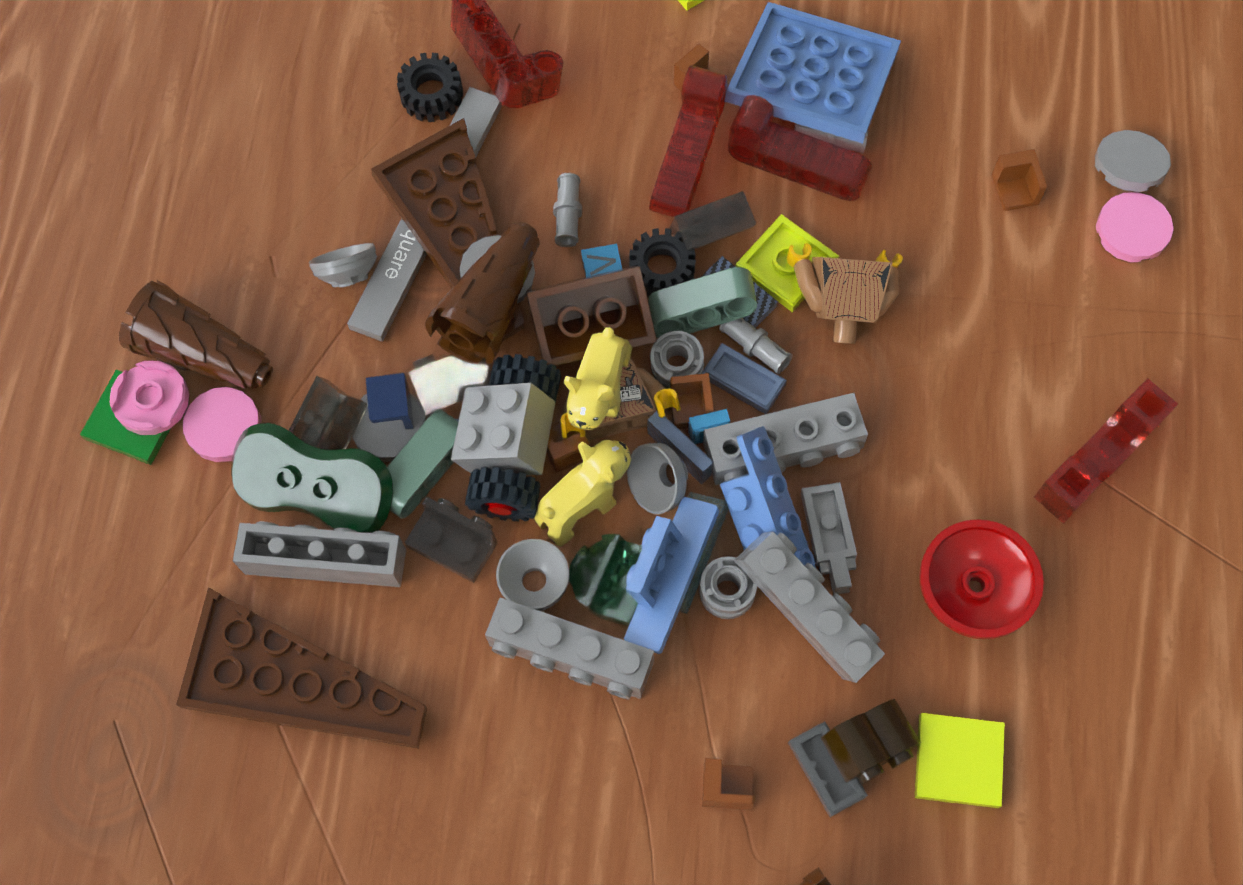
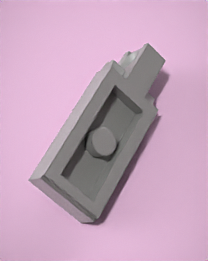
[800,482,857,594]

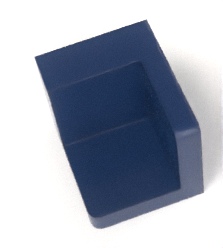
[366,373,414,430]

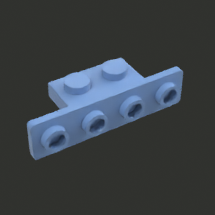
[720,426,817,569]
[624,497,719,654]

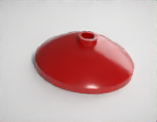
[919,519,1044,639]

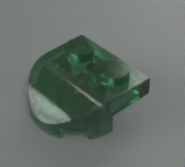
[569,534,642,627]

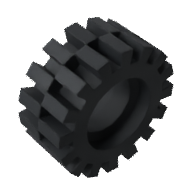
[397,52,463,122]
[629,228,696,298]

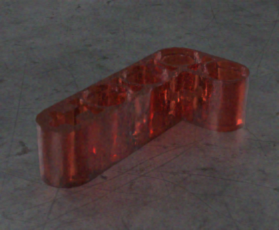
[450,0,564,108]
[649,65,728,221]
[728,95,872,201]

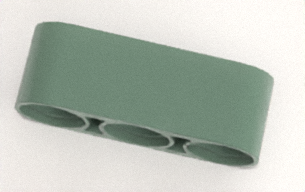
[648,267,757,338]
[387,409,458,519]

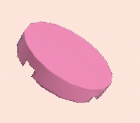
[1096,192,1173,262]
[109,361,189,435]
[183,387,261,462]

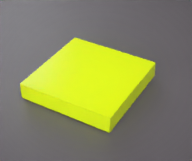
[735,214,839,312]
[915,713,1005,808]

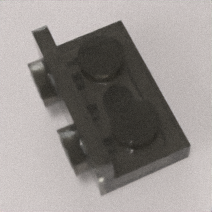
[670,191,756,251]
[408,354,491,415]
[289,376,368,450]
[405,497,498,583]

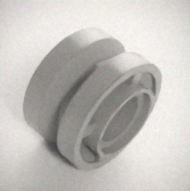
[650,331,704,389]
[699,556,757,619]

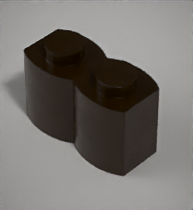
[821,699,921,784]

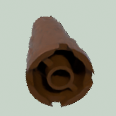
[425,223,540,366]
[119,280,273,389]

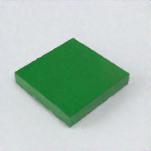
[80,369,171,465]

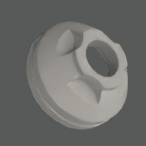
[308,243,377,288]
[627,443,688,514]
[496,539,569,611]

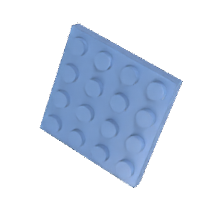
[724,2,901,144]

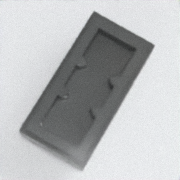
[788,722,868,818]

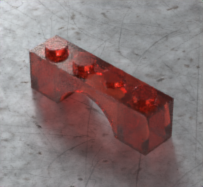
[1034,378,1178,524]

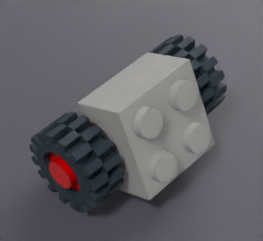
[451,354,561,522]

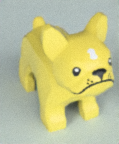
[564,327,632,430]
[534,440,631,547]

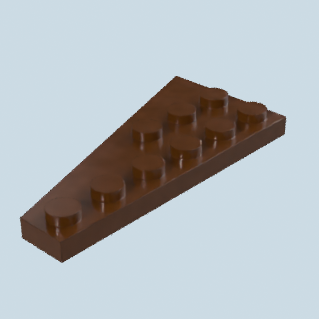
[371,118,524,342]
[176,587,427,749]

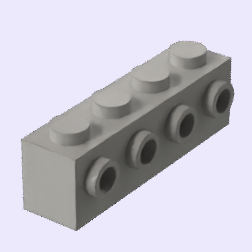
[703,393,868,485]
[233,521,406,587]
[734,532,885,683]
[485,597,654,699]

